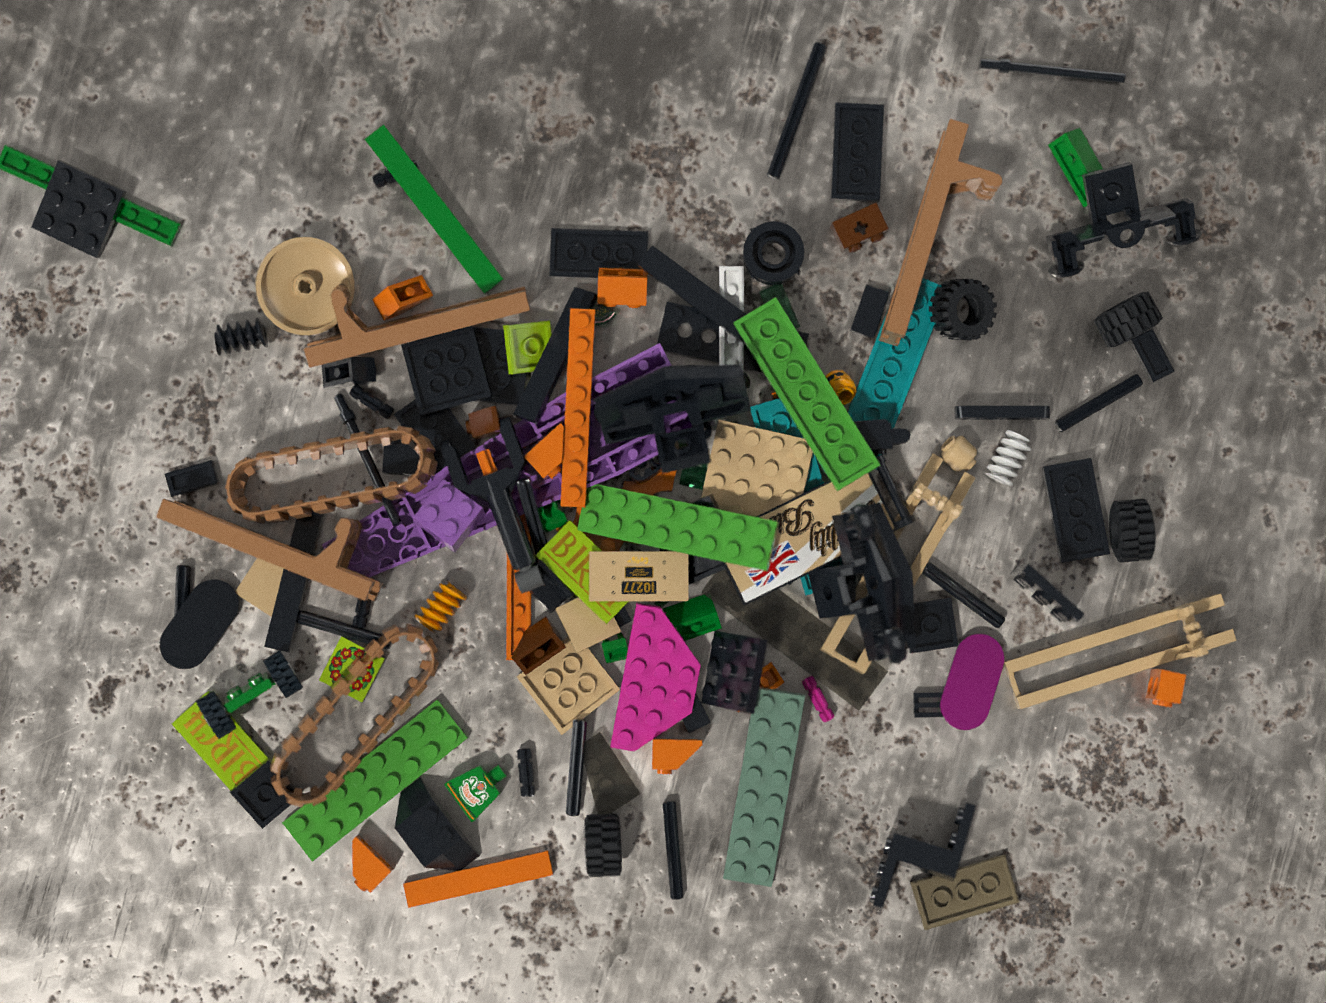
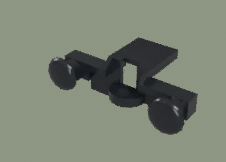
[1046,162,1202,278]

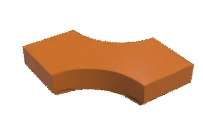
[622,463,677,496]

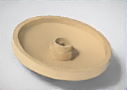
[255,237,355,335]

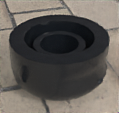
[743,221,805,285]

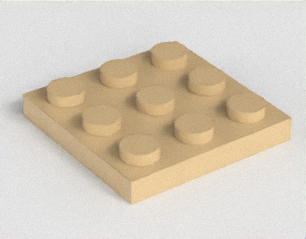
[517,637,620,735]

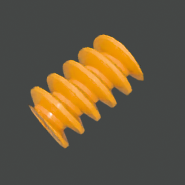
[414,580,467,634]

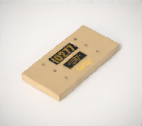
[589,552,689,601]

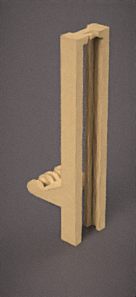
[820,454,975,674]
[1004,594,1237,709]

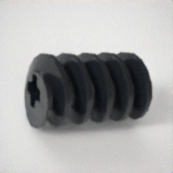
[214,318,268,355]

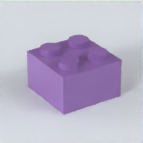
[413,479,485,552]

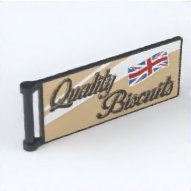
[721,454,916,605]

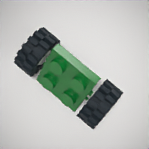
[196,650,303,739]

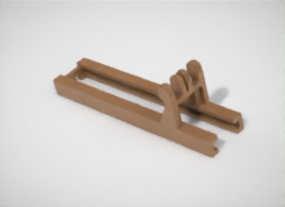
[879,119,1003,346]
[304,284,530,368]
[156,499,383,601]

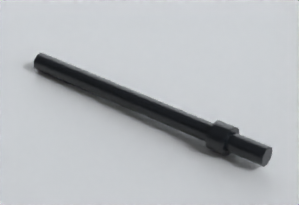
[979,58,1125,83]
[334,394,402,526]

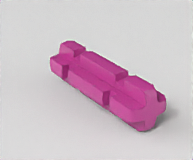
[802,676,834,722]

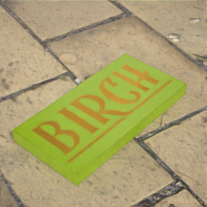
[535,520,629,624]
[172,691,272,790]

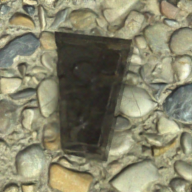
[584,731,641,814]

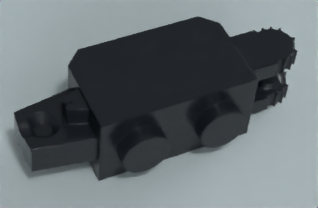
[853,419,911,456]

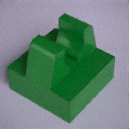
[538,500,568,532]
[601,632,628,664]

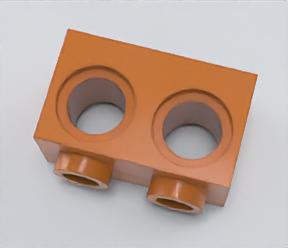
[1145,669,1186,708]

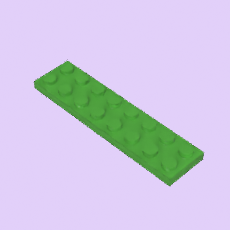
[733,297,880,492]
[577,482,779,571]
[282,699,468,862]

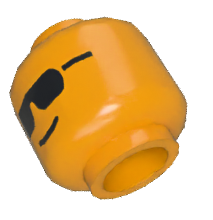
[825,370,857,405]

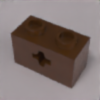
[830,202,889,254]

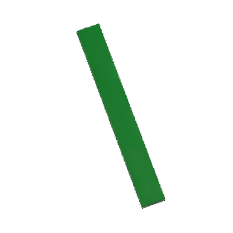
[364,124,504,295]
[0,145,182,247]

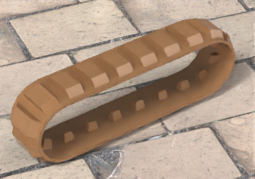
[225,426,438,524]
[270,623,439,807]

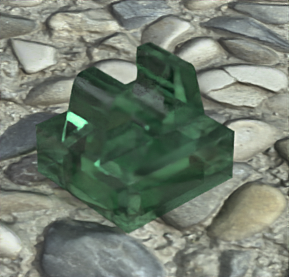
[679,464,707,490]

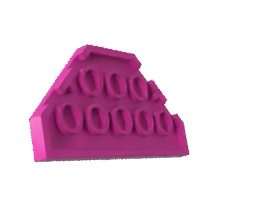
[610,603,701,752]

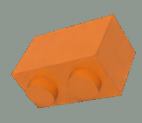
[597,268,648,308]

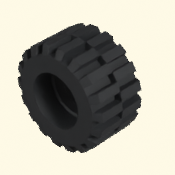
[929,279,997,340]
[1094,292,1163,347]
[1109,498,1156,563]
[584,813,622,877]

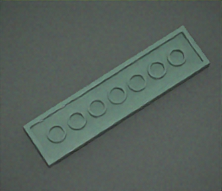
[723,687,805,887]

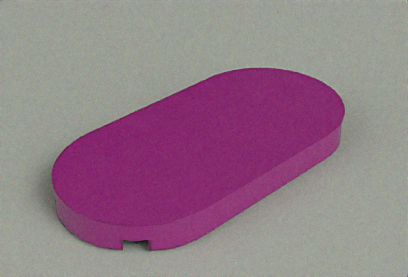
[940,634,1004,730]

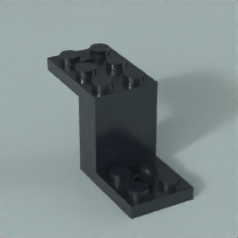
[869,802,976,912]

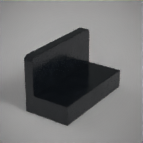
[530,559,573,613]

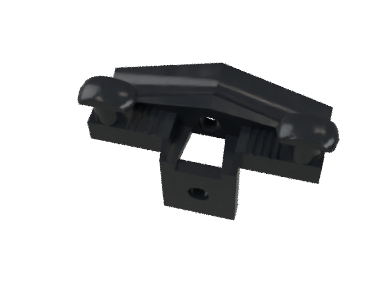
[593,364,751,474]
[808,502,916,664]

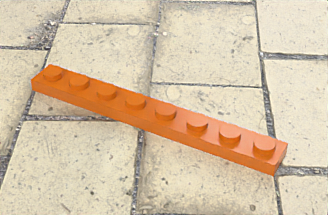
[560,308,596,508]

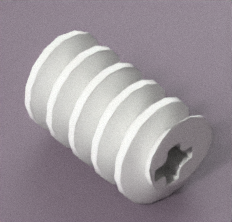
[985,430,1032,486]

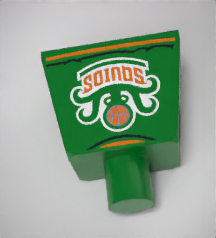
[444,764,507,822]

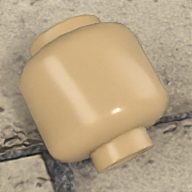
[940,435,977,472]

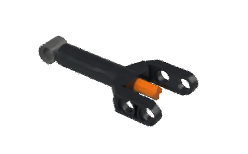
[440,416,545,594]

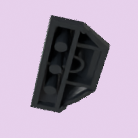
[394,777,480,871]

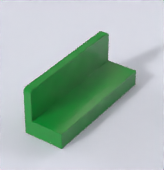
[1048,128,1103,208]
[663,593,722,641]

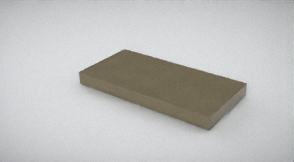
[910,854,1019,930]

